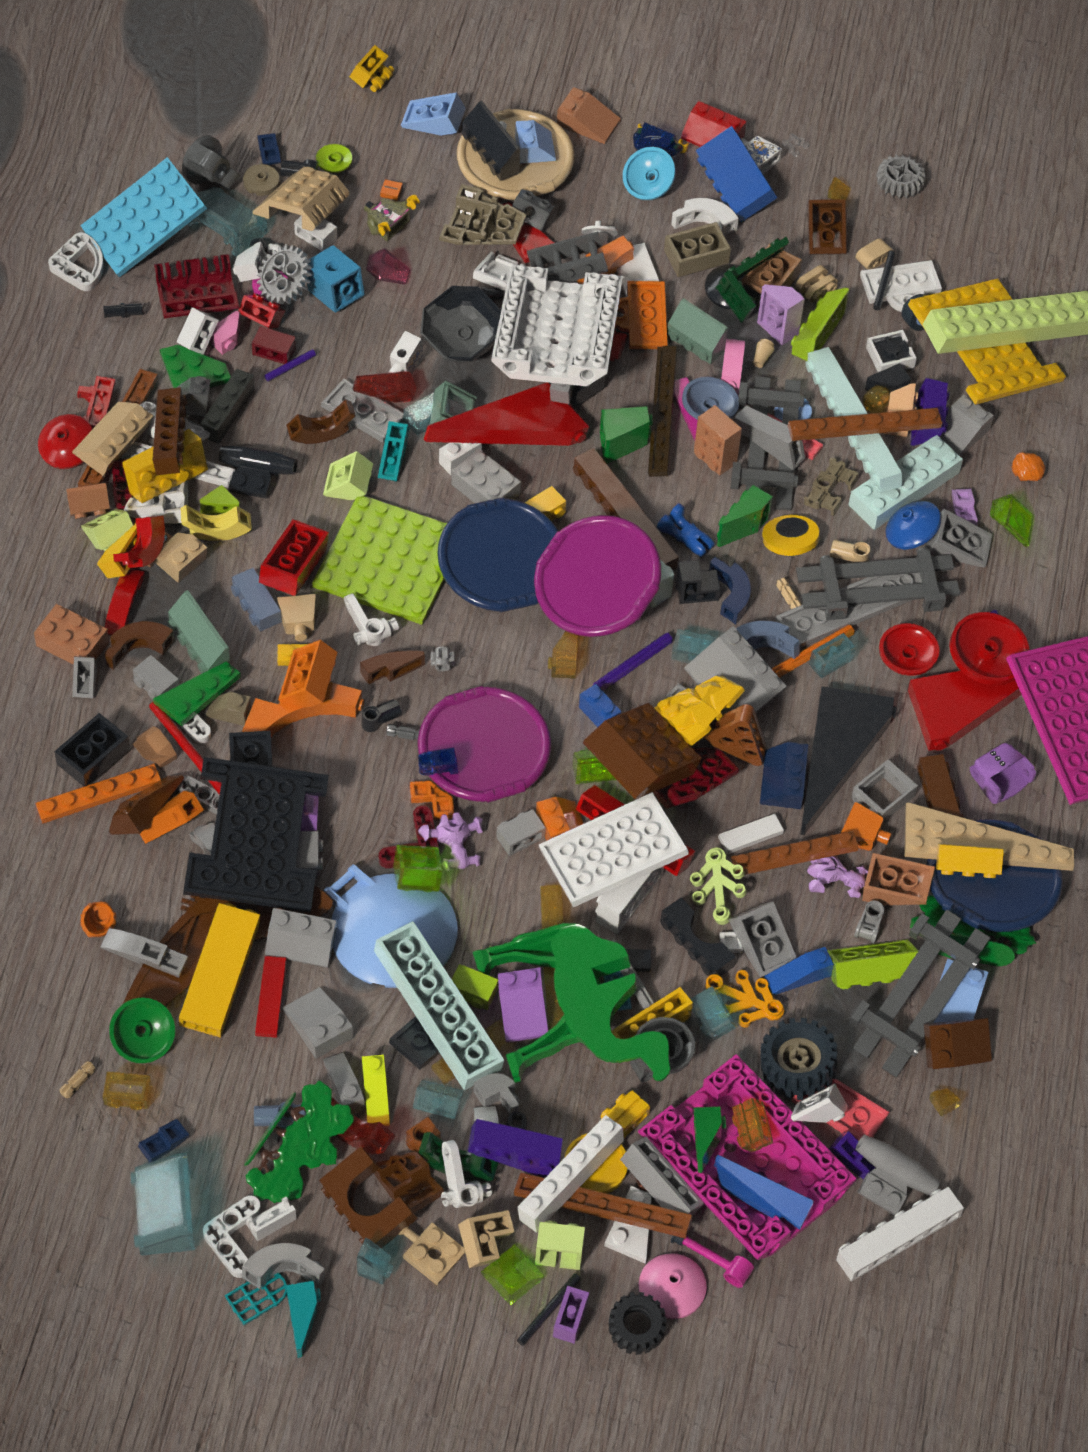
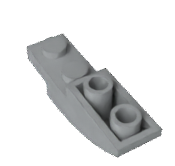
[100,928,188,978]

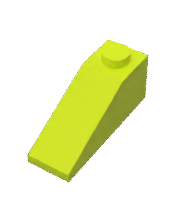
[362,1055,390,1128]

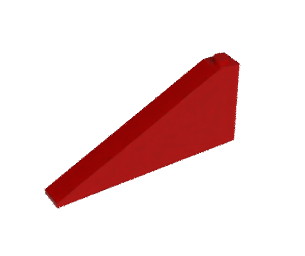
[424,382,589,446]
[908,671,1022,751]

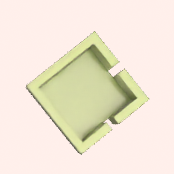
[535,1221,585,1270]

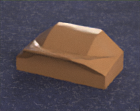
[133,726,177,769]

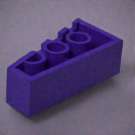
[468,1119,563,1178]

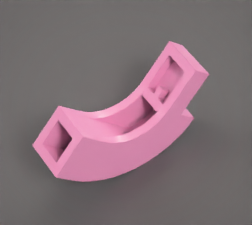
[721,339,745,395]

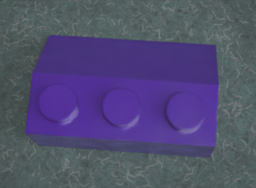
[910,378,950,446]

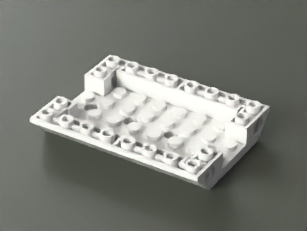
[491,265,623,386]

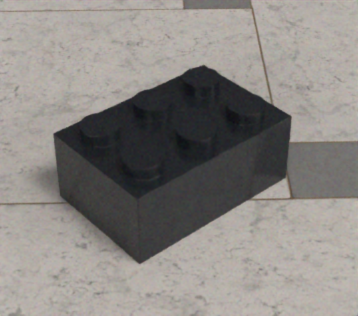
[54,713,130,787]

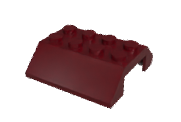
[154,254,239,319]

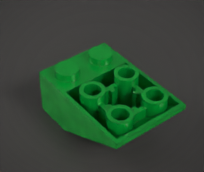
[717,485,773,547]

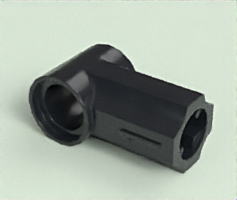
[281,159,319,177]
[361,699,402,732]

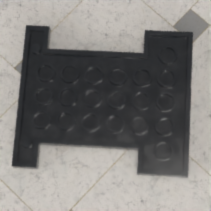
[183,757,329,912]

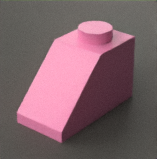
[209,311,240,355]

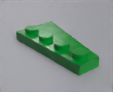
[153,661,241,726]

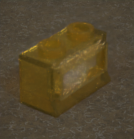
[103,1072,152,1110]

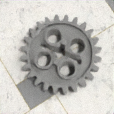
[257,244,312,305]

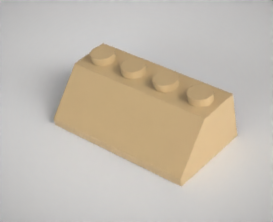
[72,402,153,476]

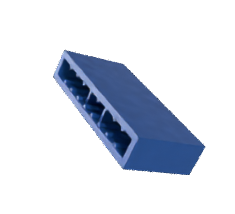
[696,126,778,222]

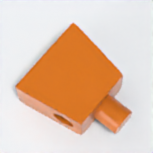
[841,802,892,851]

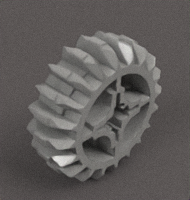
[876,155,926,199]

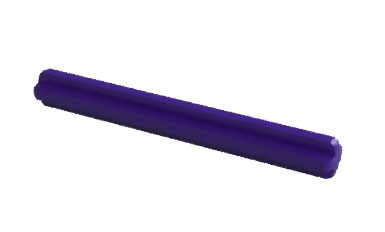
[593,633,673,691]

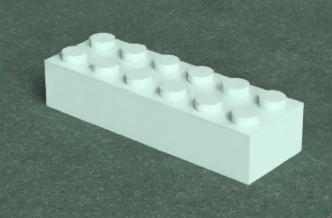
[849,435,963,530]

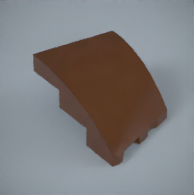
[374,1152,444,1213]

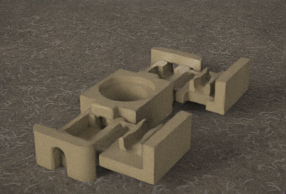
[804,458,859,516]

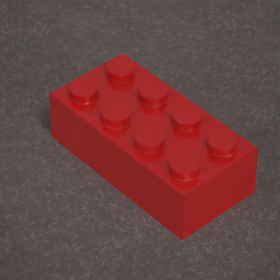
[259,519,329,596]

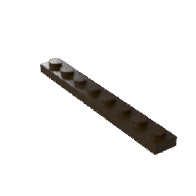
[648,346,677,477]

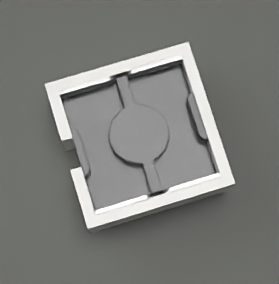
[866,330,916,372]

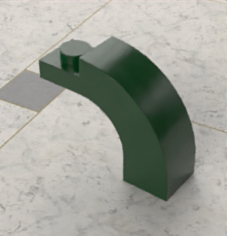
[418,1132,498,1181]

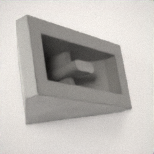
[73,656,97,698]

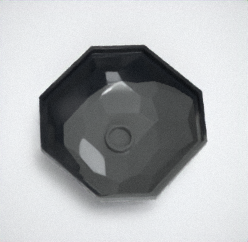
[420,286,501,362]

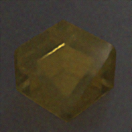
[929,1088,961,1116]

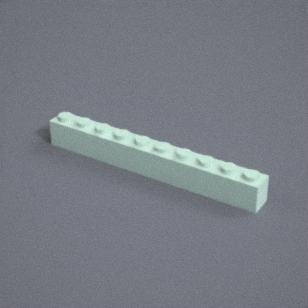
[806,347,902,493]

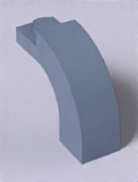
[736,621,799,659]

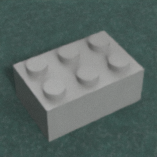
[451,449,521,503]

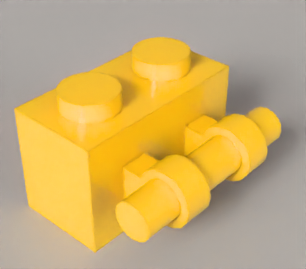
[349,45,394,92]

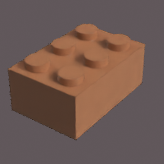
[694,405,742,475]
[34,604,109,665]

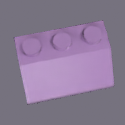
[757,285,804,345]

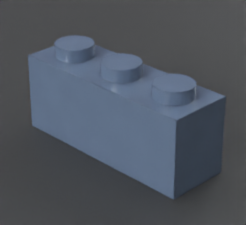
[231,568,282,632]

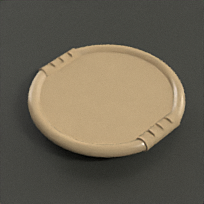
[457,108,574,200]

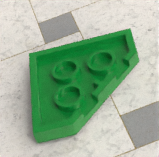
[160,345,231,388]

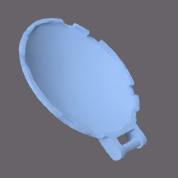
[323,864,458,988]

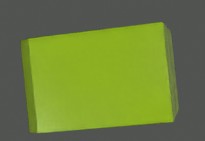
[199,485,240,515]

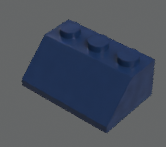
[760,742,808,810]

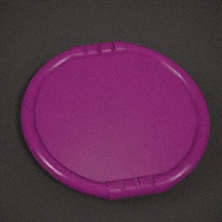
[534,515,661,637]
[418,686,551,803]

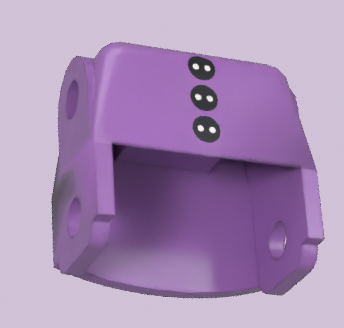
[970,743,1036,804]

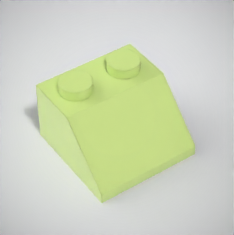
[323,451,373,500]
[81,509,133,551]

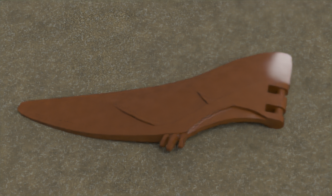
[123,885,333,1030]

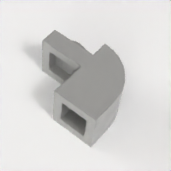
[473,1073,520,1115]

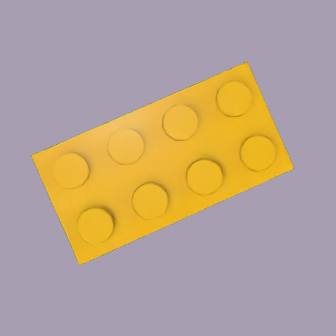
[122,429,208,503]

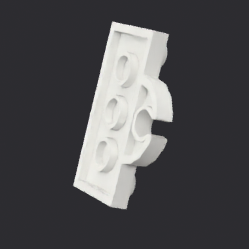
[860,260,942,312]

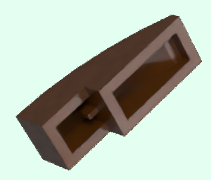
[360,650,425,685]

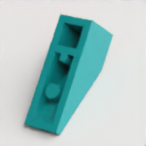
[378,421,410,482]
[286,1281,321,1358]

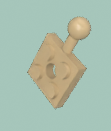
[398,1223,466,1286]

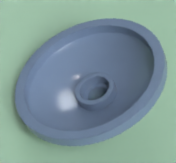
[682,377,739,420]

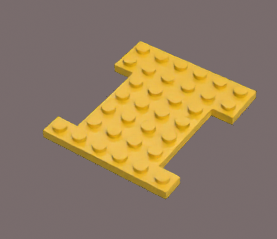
[908,279,1066,405]

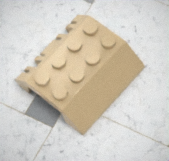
[253,167,350,231]

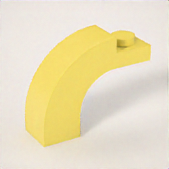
[180,505,252,541]

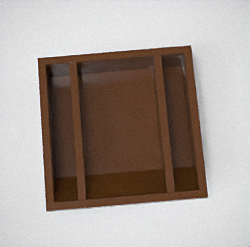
[583,703,702,800]

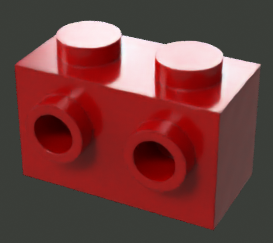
[238,293,285,328]

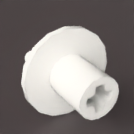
[582,221,618,246]

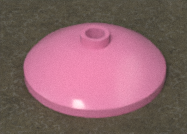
[639,1253,707,1319]

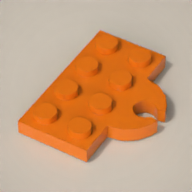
[615,281,667,349]

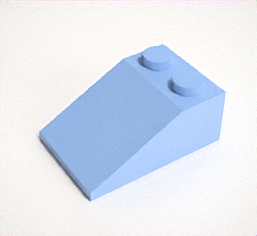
[401,92,466,136]
[934,959,988,1023]

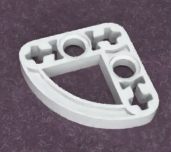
[48,232,104,291]

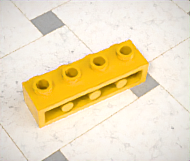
[611,987,693,1039]

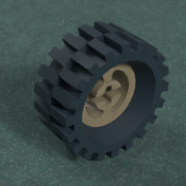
[761,1018,837,1100]

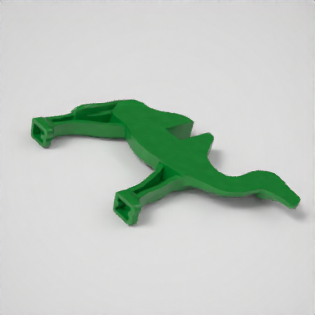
[473,923,670,1083]

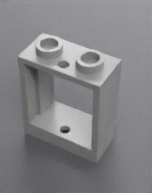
[851,759,918,822]

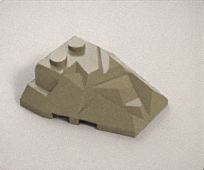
[439,184,527,245]

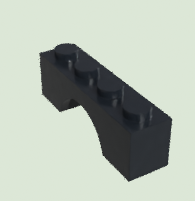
[660,897,736,976]

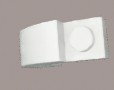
[672,198,739,235]

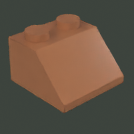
[66,483,110,519]

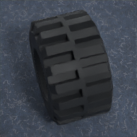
[608,1292,667,1355]

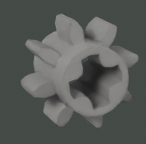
[431,646,455,672]

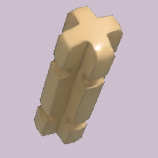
[776,578,802,609]
[59,1061,96,1099]

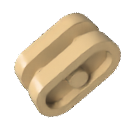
[795,265,838,302]

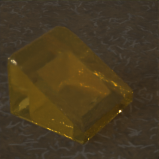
[827,177,850,201]

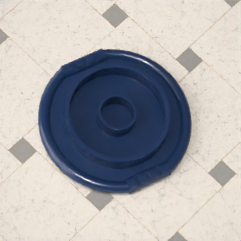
[437,497,558,613]
[927,819,1063,932]

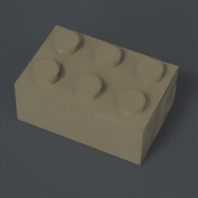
[664,222,731,277]

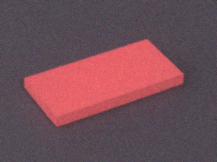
[792,1078,889,1141]

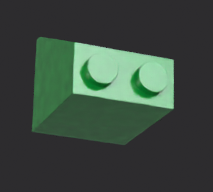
[599,406,653,464]

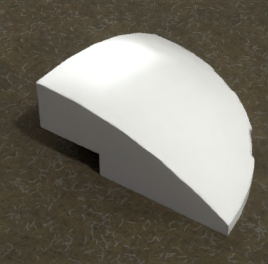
[124,481,188,523]

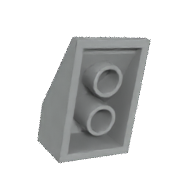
[940,394,994,457]
[925,509,992,568]
[729,902,797,977]
[282,987,353,1059]

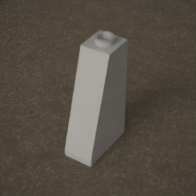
[735,405,805,470]

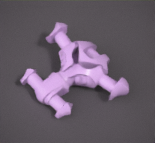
[418,812,483,871]
[807,856,868,898]

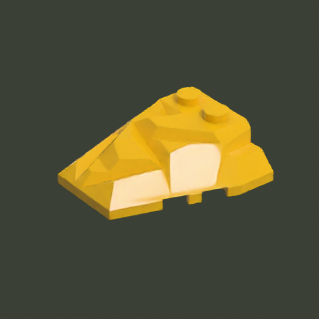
[655,676,745,745]

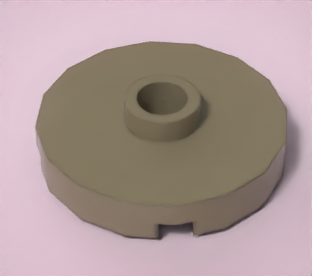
[243,164,280,196]

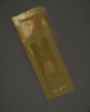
[548,631,578,679]

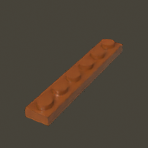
[731,831,859,875]

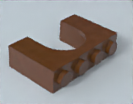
[319,1146,418,1253]

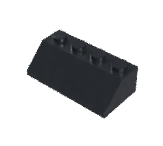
[462,101,520,181]

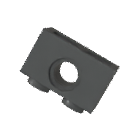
[512,189,554,231]

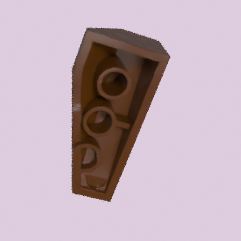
[109,775,184,835]

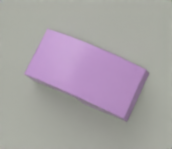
[952,489,977,526]

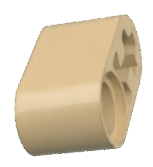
[855,238,894,270]

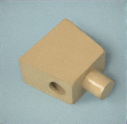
[277,594,316,641]

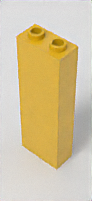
[179,903,260,1038]

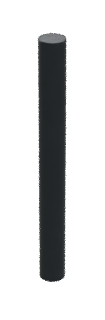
[873,251,896,311]
[517,1273,581,1346]

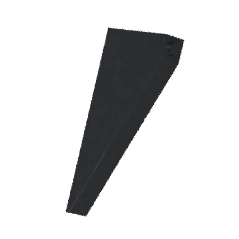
[800,686,897,835]

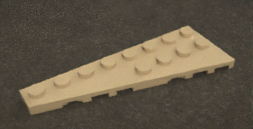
[905,803,1074,871]

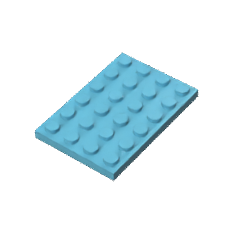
[80,157,207,278]

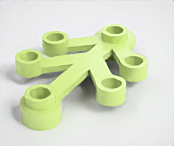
[690,848,747,925]

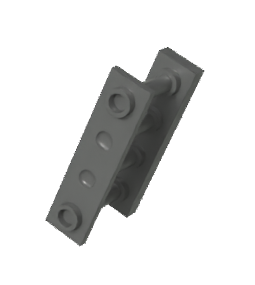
[527,231,608,283]

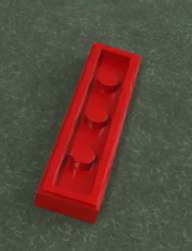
[255,956,286,1038]

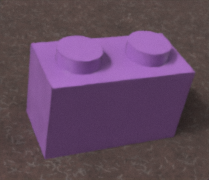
[553,1286,589,1344]

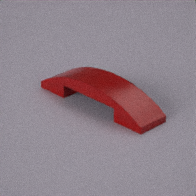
[104,569,145,636]

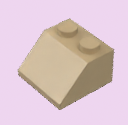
[154,532,207,583]

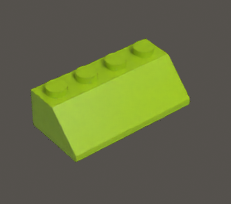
[791,288,849,361]
[828,939,918,989]

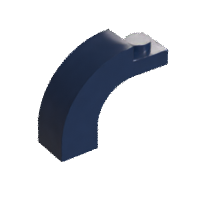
[709,557,751,625]

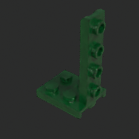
[715,237,789,323]

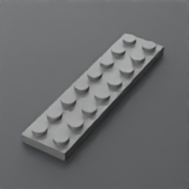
[775,573,922,648]

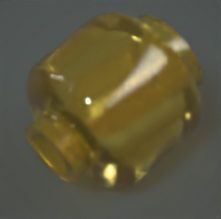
[863,386,890,413]

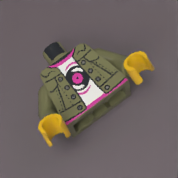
[364,195,420,242]

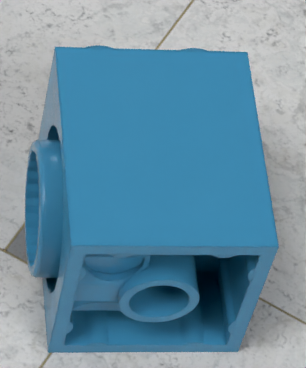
[307,245,365,313]

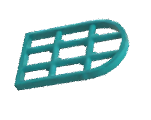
[224,1273,287,1326]

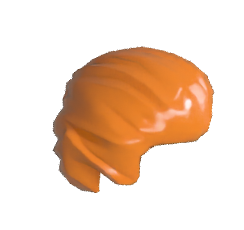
[1011,452,1046,481]
[80,901,117,938]

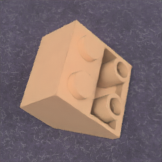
[884,383,918,437]

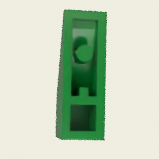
[694,1107,726,1173]

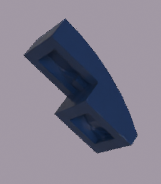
[257,133,281,165]
[138,1119,189,1163]

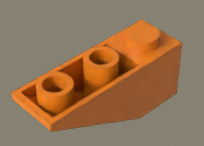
[139,791,204,844]

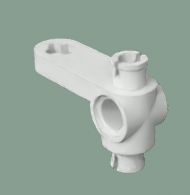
[344,594,399,646]
[441,1140,492,1208]

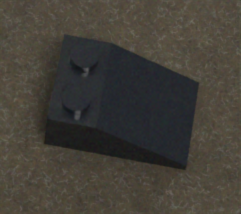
[229,731,272,767]

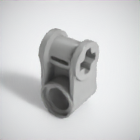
[854,901,884,944]

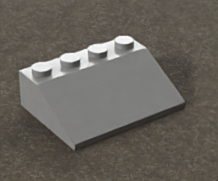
[684,626,786,714]

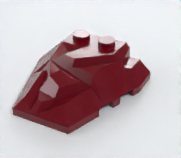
[652,747,739,809]

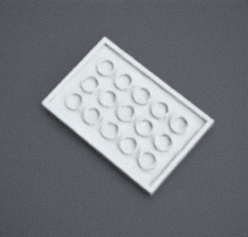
[539,793,688,908]

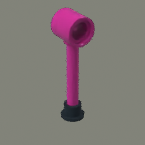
[670,1234,754,1288]

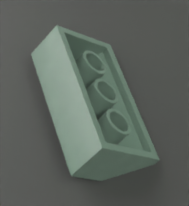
[167,590,230,674]

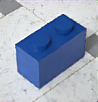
[579,684,621,727]

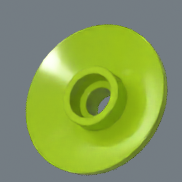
[316,144,352,173]

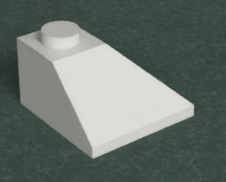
[791,1084,848,1123]

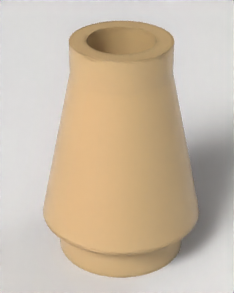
[752,339,774,368]

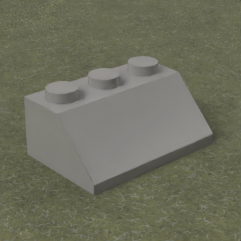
[265,908,337,968]

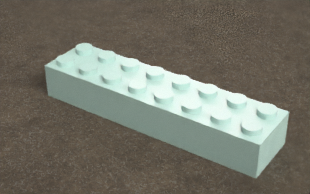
[374,921,504,1090]

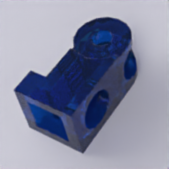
[418,747,458,776]

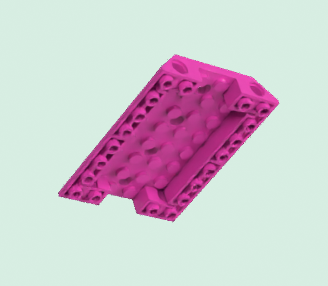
[638,1054,856,1260]

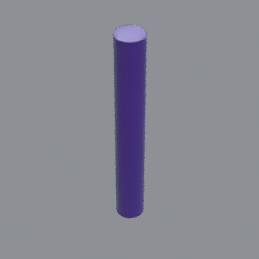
[264,349,316,382]

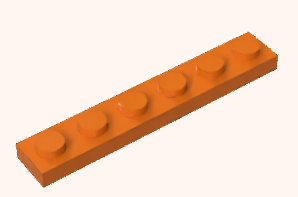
[35,764,161,824]

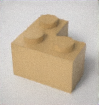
[458,1210,514,1268]

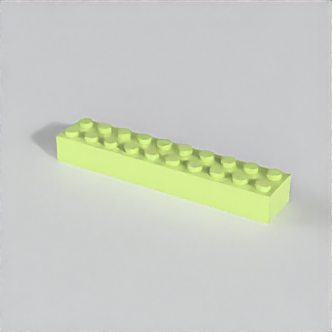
[922,291,1088,354]

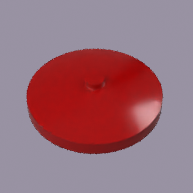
[949,612,1030,685]

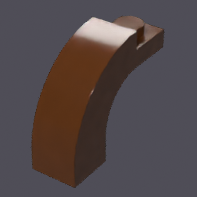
[286,399,356,444]
[105,621,175,670]

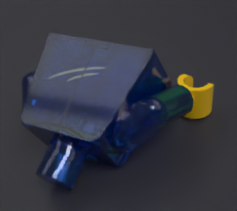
[633,122,689,157]

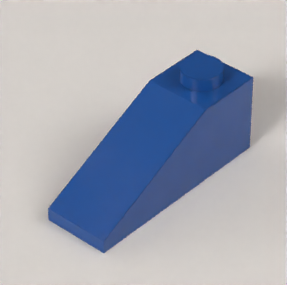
[764,947,834,996]

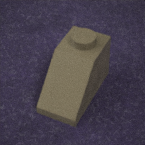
[206,692,251,726]

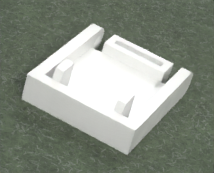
[473,251,525,291]

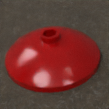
[38,414,93,469]
[879,623,939,676]

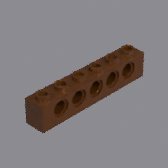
[152,387,187,476]

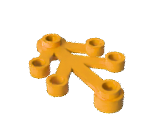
[705,970,784,1028]

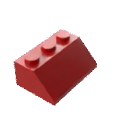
[681,101,746,147]

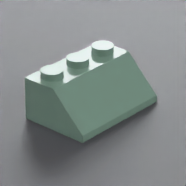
[667,298,728,364]

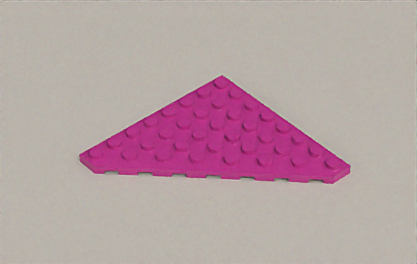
[1006,636,1088,805]

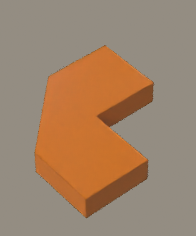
[410,781,454,820]

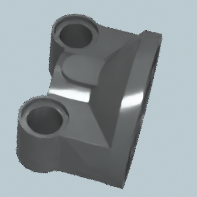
[182,135,239,190]
[630,1017,695,1082]

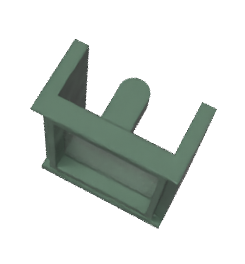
[430,381,477,425]

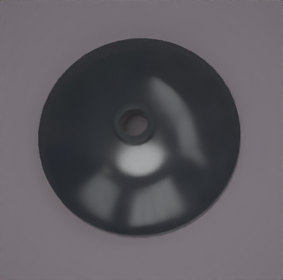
[705,264,760,310]

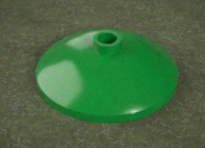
[109,997,175,1063]

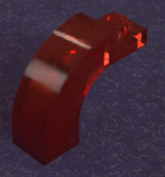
[331,1098,396,1154]

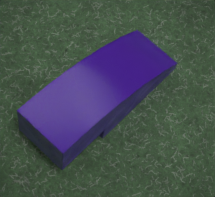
[828,1131,876,1180]

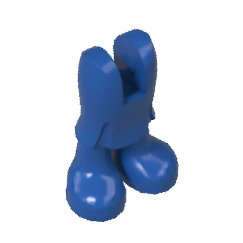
[656,503,715,557]

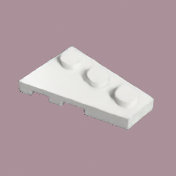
[604,1186,651,1264]

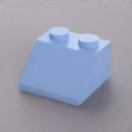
[515,120,556,164]

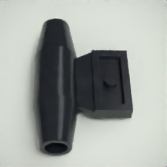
[219,446,298,499]

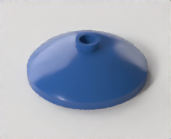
[886,501,941,550]

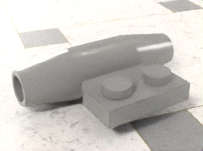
[856,1135,940,1215]

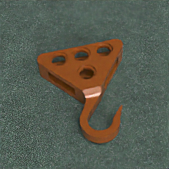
[672,704,766,766]

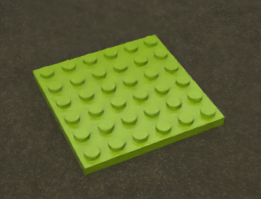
[312,496,447,625]

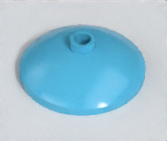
[623,147,676,200]

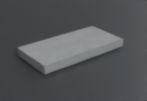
[321,379,406,443]

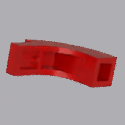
[113,515,165,568]

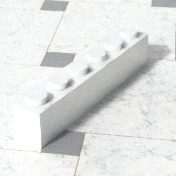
[518,1115,624,1233]
[836,1187,964,1282]

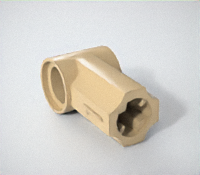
[830,540,870,563]

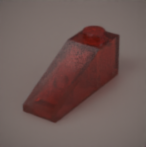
[352,371,417,403]

